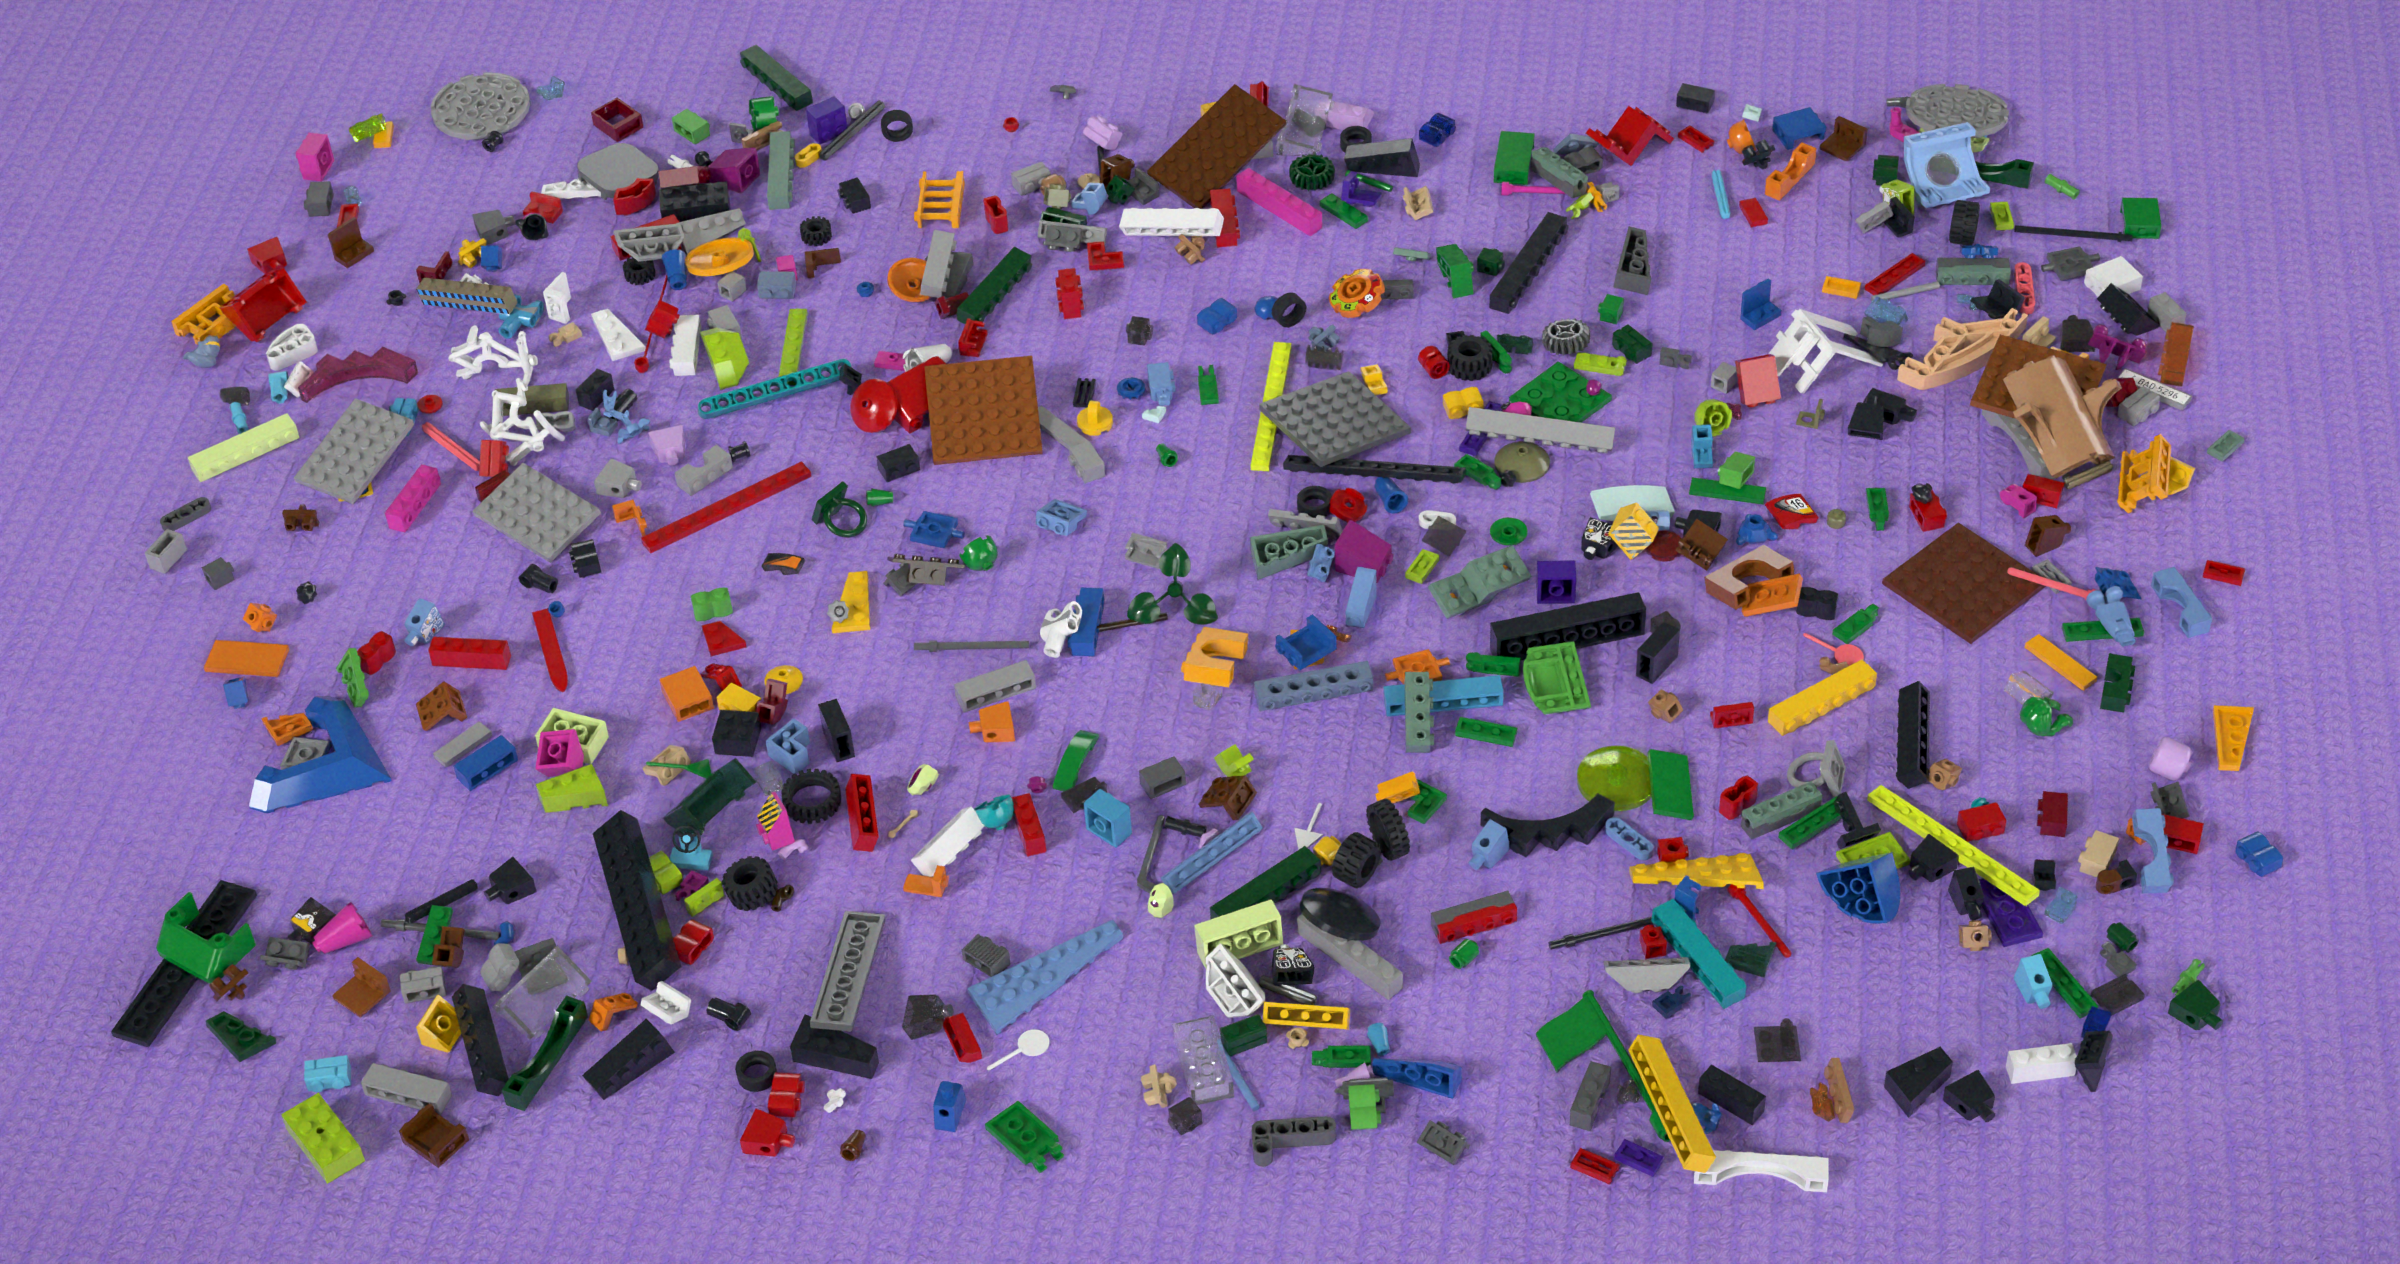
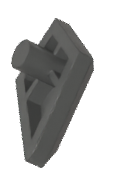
[1050,85,1076,100]

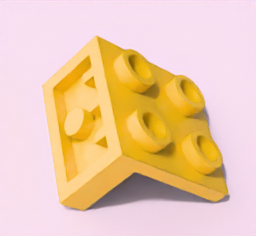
[2140,456,2195,495]

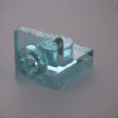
[2044,887,2078,924]

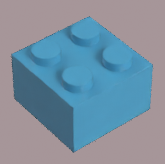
[1084,789,1132,848]

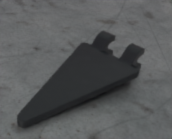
[1844,333,1913,370]

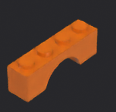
[1765,142,1817,201]

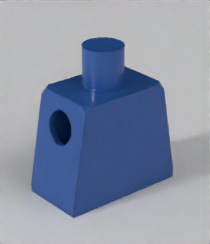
[933,1081,966,1133]

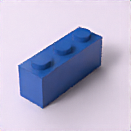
[453,735,518,791]

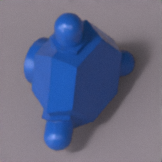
[1736,514,1778,545]

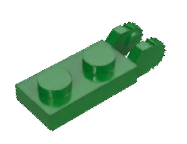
[1481,330,1512,374]
[1198,365,1219,405]
[1466,652,1520,677]

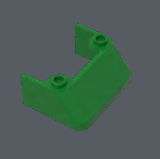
[156,892,256,983]

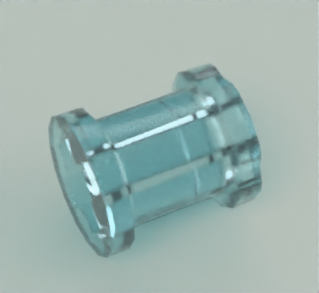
[344,186,362,206]

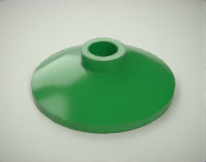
[1490,517,1528,546]

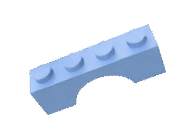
[2151,567,2212,638]
[2132,808,2174,894]

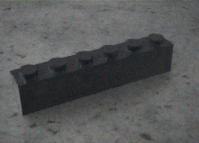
[1896,681,1930,789]
[452,984,509,1096]

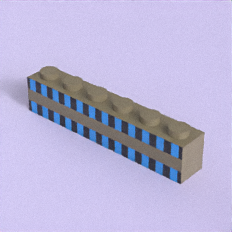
[416,278,518,314]

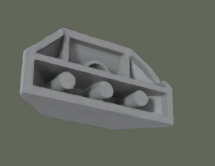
[613,223,685,262]
[1603,957,1690,993]

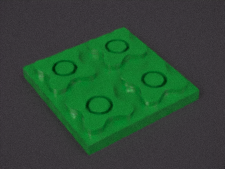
[1509,361,1612,423]

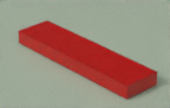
[1864,253,1926,295]

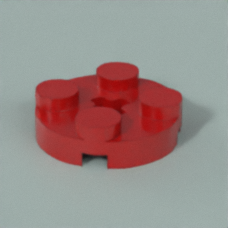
[1329,488,1367,523]

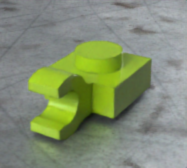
[1566,192,1594,219]

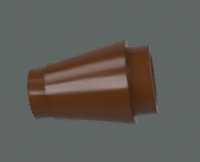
[840,1130,866,1161]

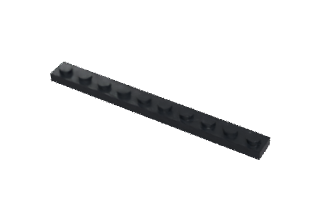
[1283,455,1466,484]

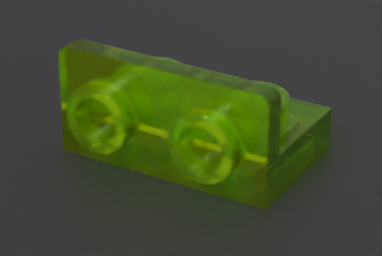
[349,113,386,142]

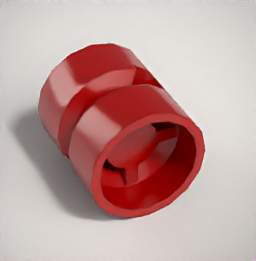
[1418,346,1450,379]

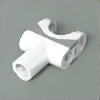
[1040,601,1082,658]

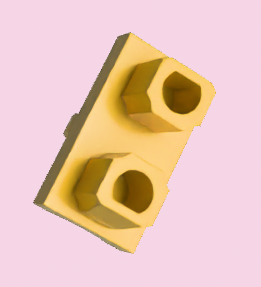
[458,238,487,268]

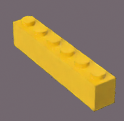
[1768,659,1877,736]

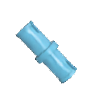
[229,402,249,434]

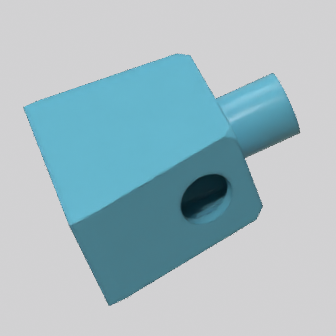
[2014,954,2052,1009]

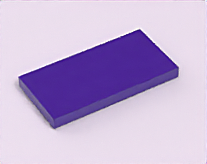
[1978,878,2043,947]

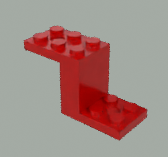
[1585,106,1674,166]

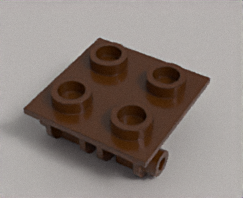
[1676,519,1728,571]

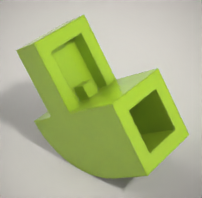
[1214,744,1254,777]

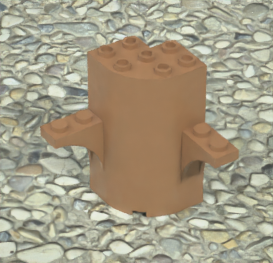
[2003,355,2122,479]

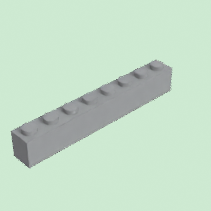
[1466,407,1615,454]

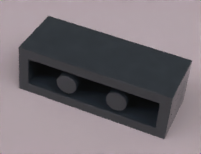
[1698,1064,1766,1125]

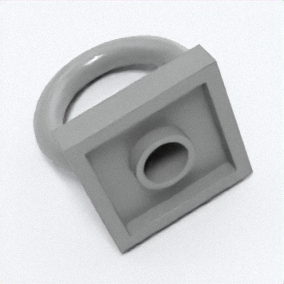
[1787,740,1846,797]

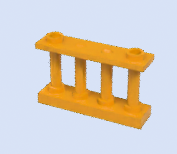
[914,171,965,228]

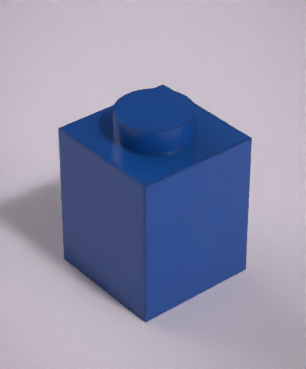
[481,245,502,272]

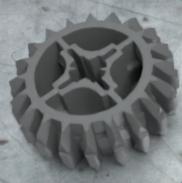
[1542,318,1590,356]

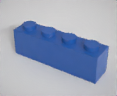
[1068,587,1105,656]

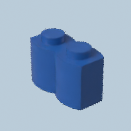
[1197,298,1237,335]
[2236,831,2283,877]

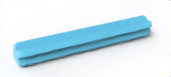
[1712,170,1730,219]

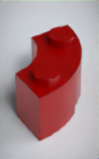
[613,178,656,216]

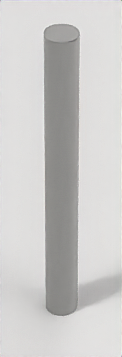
[1871,281,1940,303]

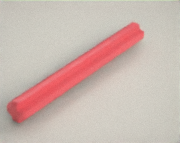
[422,422,480,471]

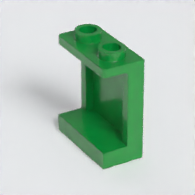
[2120,198,2161,239]

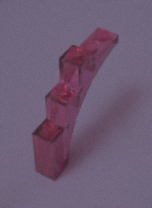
[298,346,418,403]

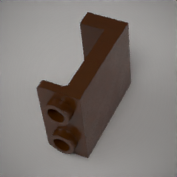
[399,1103,469,1168]

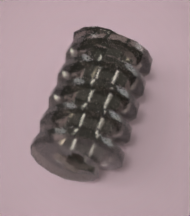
[1305,345,1344,370]

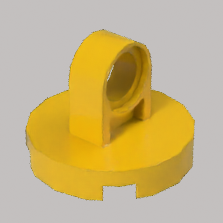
[1077,400,1113,436]

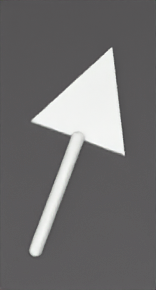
[1294,803,1323,850]

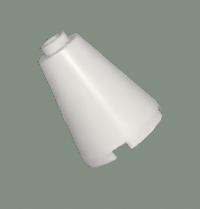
[903,344,952,372]

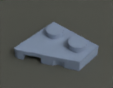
[1553,133,1599,155]

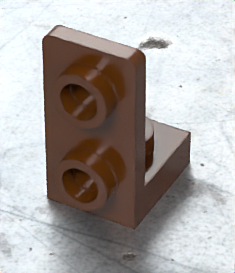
[805,248,841,278]

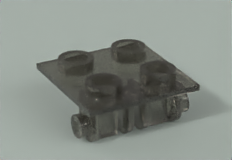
[1754,1018,1801,1062]

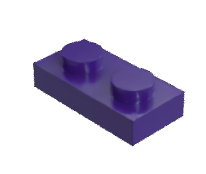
[1614,1139,1664,1177]

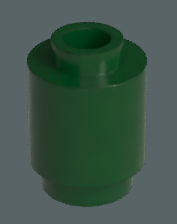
[2107,922,2139,953]

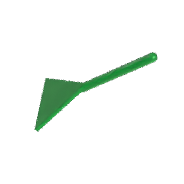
[646,759,713,781]

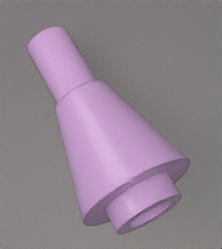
[1335,1062,1375,1088]

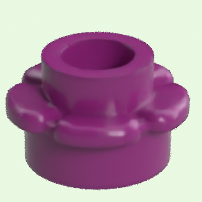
[1027,776,1047,793]

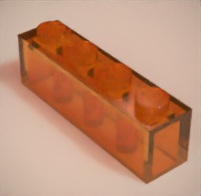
[2158,322,2194,387]

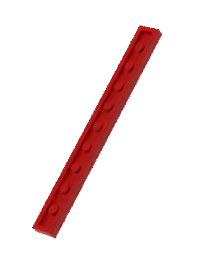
[641,461,812,554]

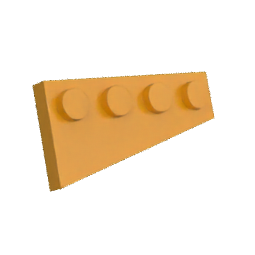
[2212,705,2254,771]

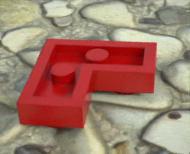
[1087,241,1124,271]

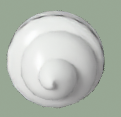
[848,103,865,119]

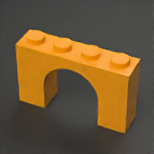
[1181,627,1248,687]

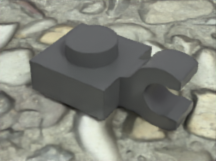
[1659,347,1692,369]
[2100,941,2137,979]

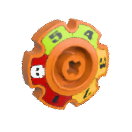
[1329,269,1385,318]

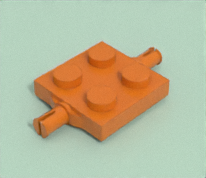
[1385,649,1450,684]

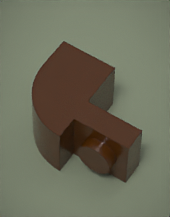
[432,926,465,968]

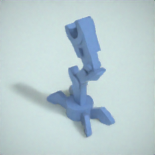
[603,390,650,444]

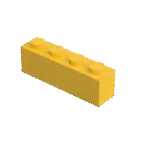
[1263,1002,1350,1030]

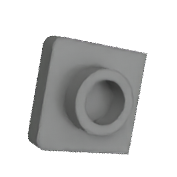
[1595,182,1620,203]

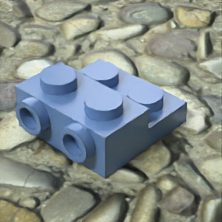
[1035,499,1087,536]

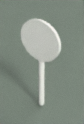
[987,1029,1049,1071]

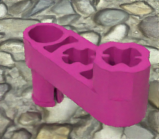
[1889,107,1920,142]

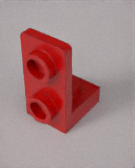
[700,663,742,691]

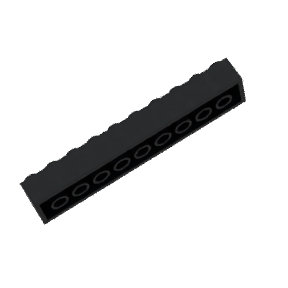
[592,810,682,991]

